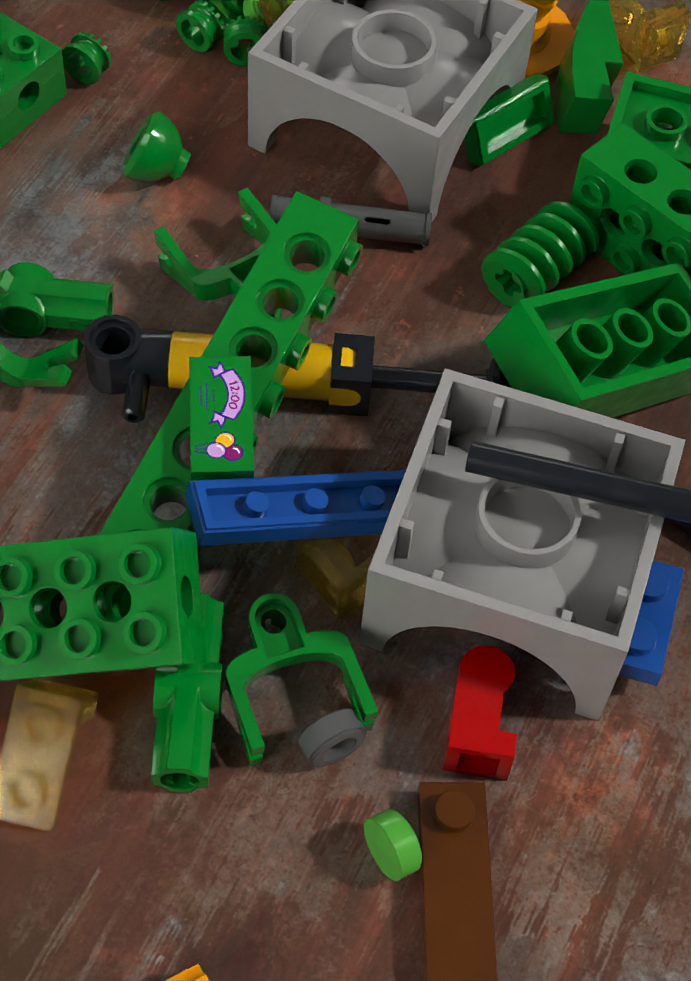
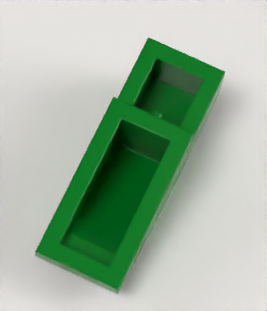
[555,0,624,134]

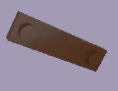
[417,782,498,981]

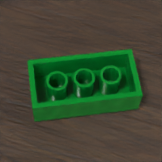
[484,262,691,418]

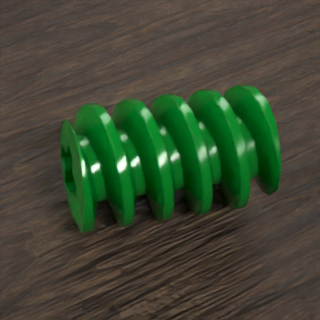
[481,201,600,308]

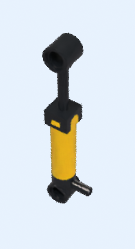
[84,314,511,423]

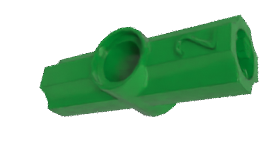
[0,262,114,338]
[150,593,225,793]

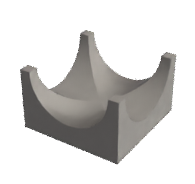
[248,0,538,221]
[359,368,686,721]

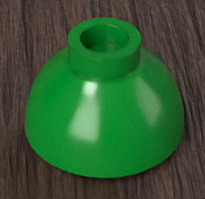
[122,111,191,182]

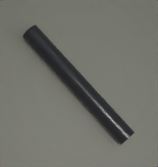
[465,441,691,523]

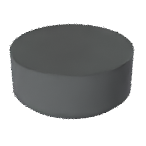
[298,709,367,767]

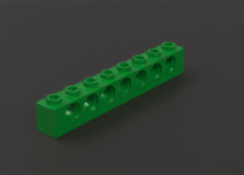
[99,191,363,616]

